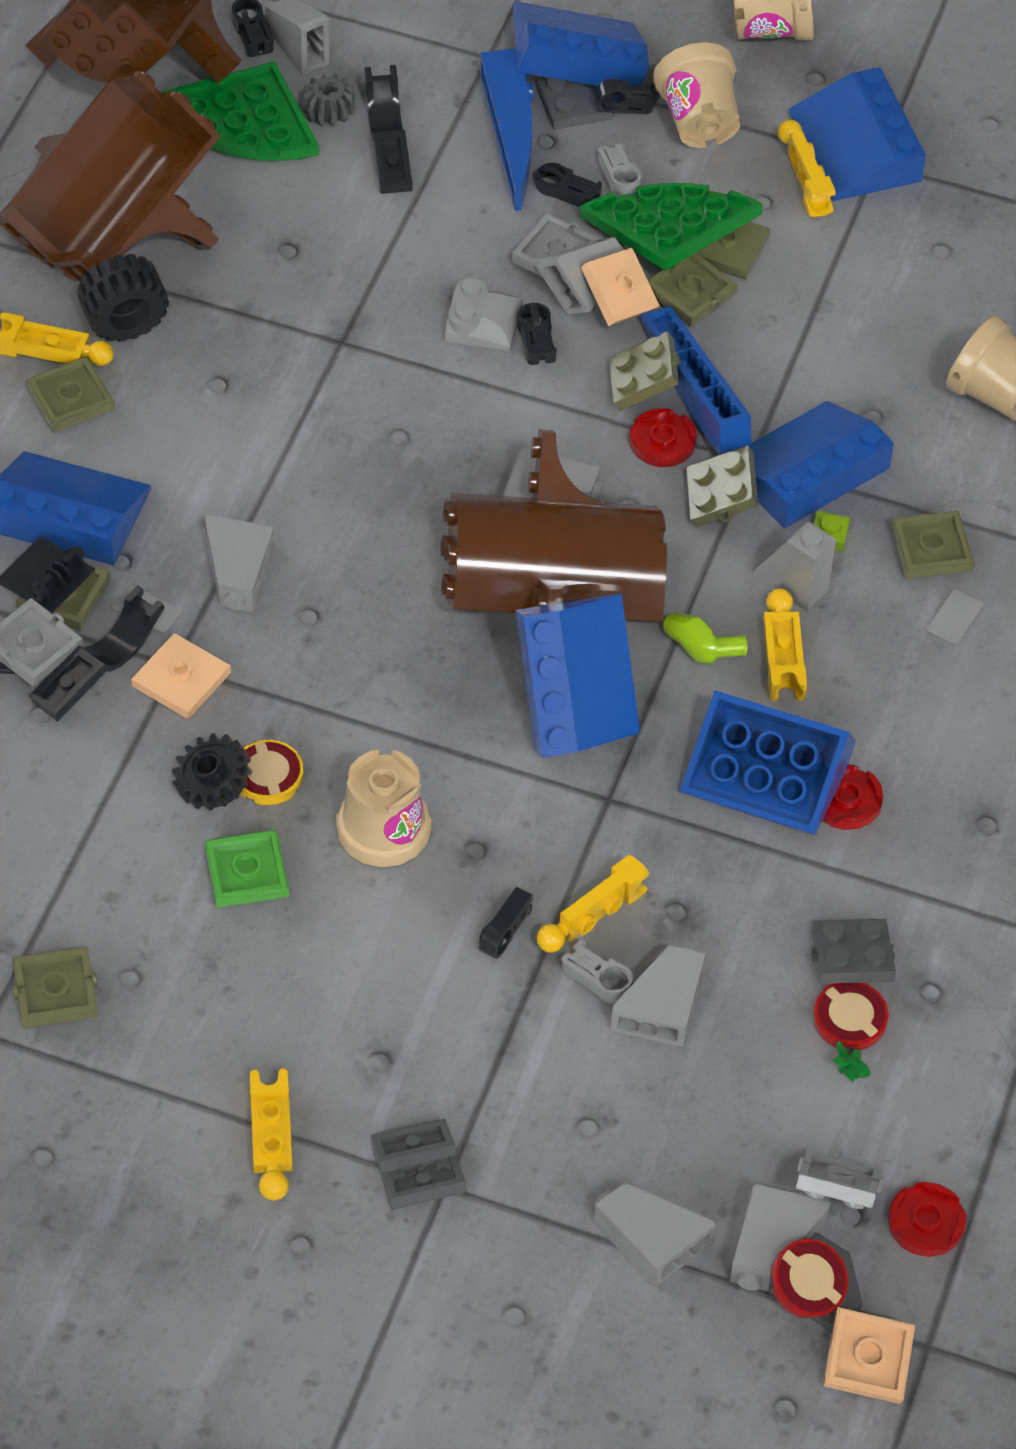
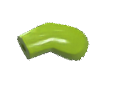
[663,612,748,664]

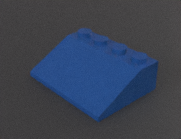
[513,1,649,86]
[789,67,926,201]
[751,401,894,529]
[0,451,151,565]
[516,593,640,758]
[680,690,856,835]

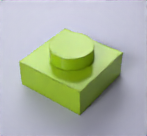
[814,511,851,552]

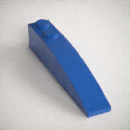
[480,48,534,211]
[640,306,751,455]

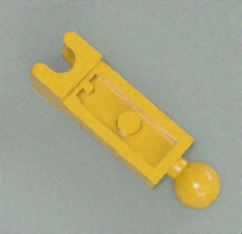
[777,119,836,217]
[0,312,114,367]
[763,588,807,702]
[536,855,650,953]
[250,1068,293,1201]

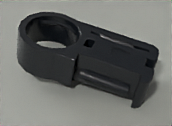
[232,0,274,57]
[593,79,660,114]
[536,162,602,207]
[518,302,557,365]
[479,887,533,959]

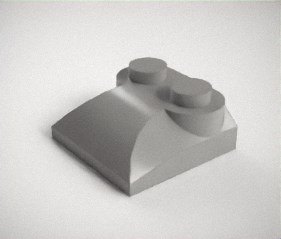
[445,278,523,351]

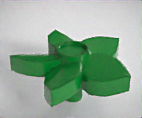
[833,1041,871,1082]

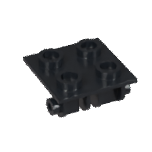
[0,536,95,614]

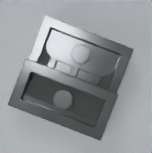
[371,1119,467,1210]

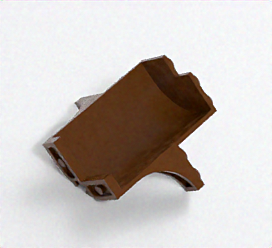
[25,0,242,83]
[0,71,220,283]
[441,429,667,622]

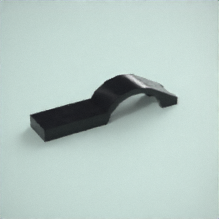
[364,65,413,194]
[30,585,165,722]

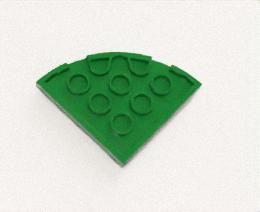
[161,61,319,161]
[579,183,763,270]

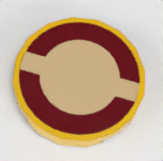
[240,740,304,805]

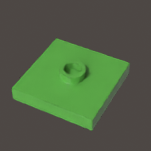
[205,829,289,908]

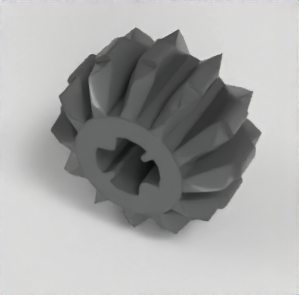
[302,73,355,126]

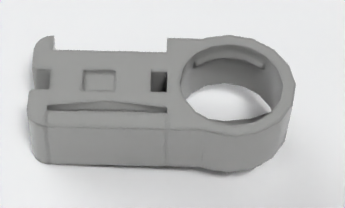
[598,143,642,196]
[561,941,633,1004]

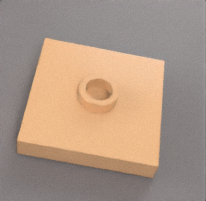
[580,248,660,326]
[131,633,231,720]
[823,1307,915,1404]

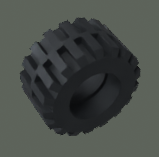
[78,254,169,342]

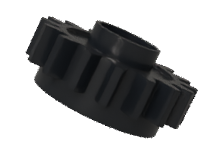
[172,733,252,811]

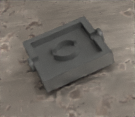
[811,919,896,984]

